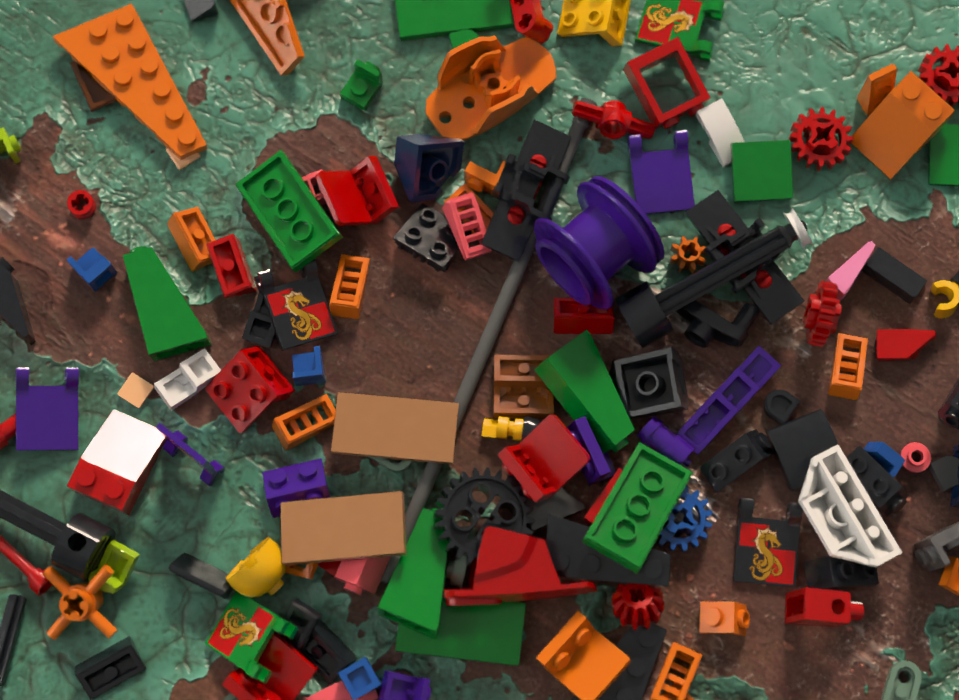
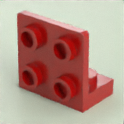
[205,346,296,433]
[222,632,317,700]

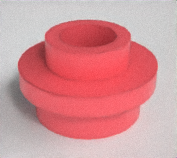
[900,442,931,473]

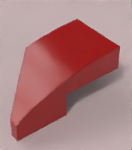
[877,329,936,361]

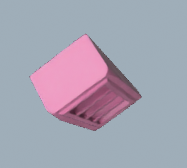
[826,241,876,301]

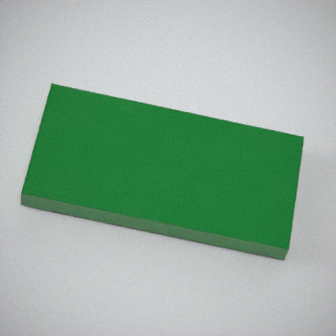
[395,0,513,41]
[235,150,343,273]
[582,442,693,573]
[395,597,526,666]

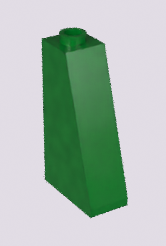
[123,246,212,362]
[534,329,635,454]
[378,508,449,639]

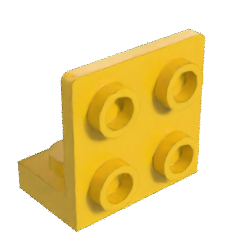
[557,0,631,47]

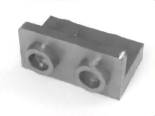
[914,522,959,571]

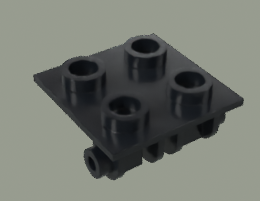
[393,203,472,273]

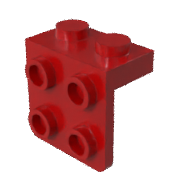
[316,156,399,226]
[498,414,590,502]

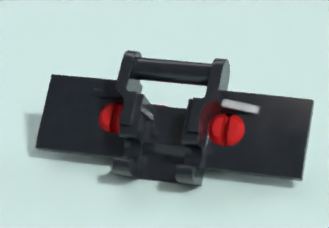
[481,119,571,262]
[685,190,804,325]

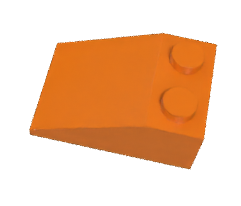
[852,71,955,180]

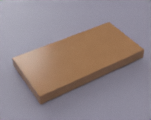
[331,392,459,465]
[281,491,407,566]

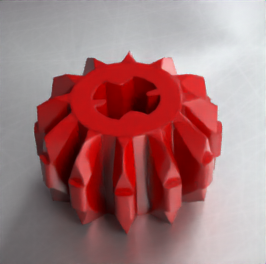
[612,583,665,631]

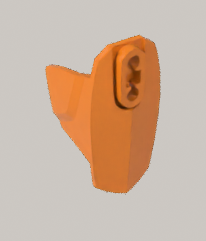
[426,35,556,141]

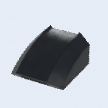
[609,347,689,419]

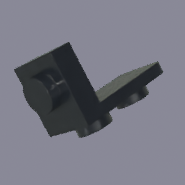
[700,429,774,491]
[847,446,909,517]
[804,556,879,590]

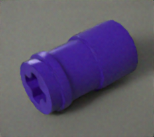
[637,416,695,467]

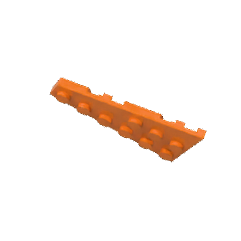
[230,0,305,75]
[53,3,207,160]

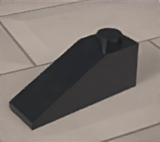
[0,257,36,345]

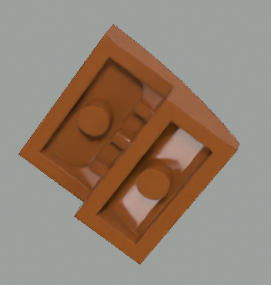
[493,355,554,419]

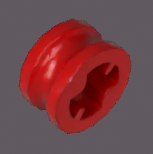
[67,190,96,219]

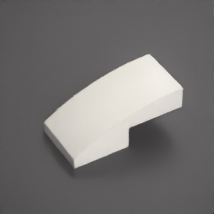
[695,99,744,167]
[154,348,221,411]

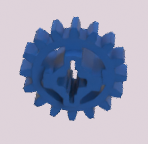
[658,485,713,552]

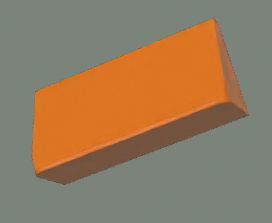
[167,207,215,272]

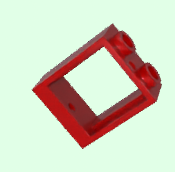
[623,37,711,130]

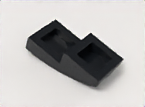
[242,291,276,348]

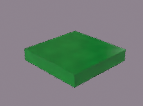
[730,140,793,202]

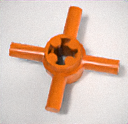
[43,565,118,640]

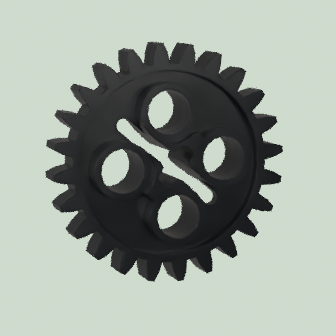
[433,467,535,566]

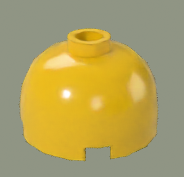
[225,537,287,598]

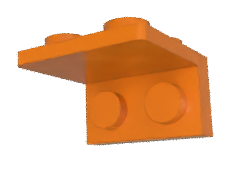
[536,611,631,700]

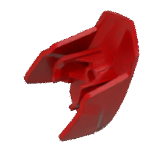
[443,526,597,606]

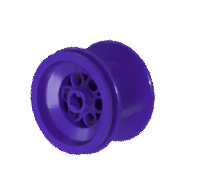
[534,176,665,310]

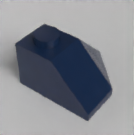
[394,134,464,202]

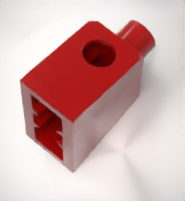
[785,587,864,627]

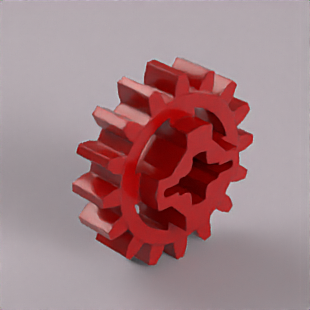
[917,44,959,108]
[788,107,854,171]
[803,281,842,347]

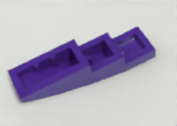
[676,346,782,455]

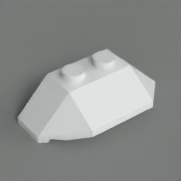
[798,445,902,567]

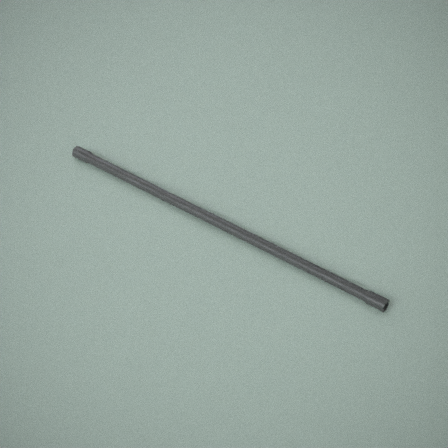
[381,98,597,584]

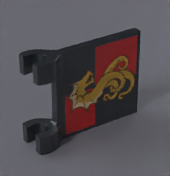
[254,259,338,351]
[733,498,803,588]

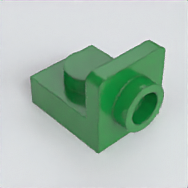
[340,60,383,111]

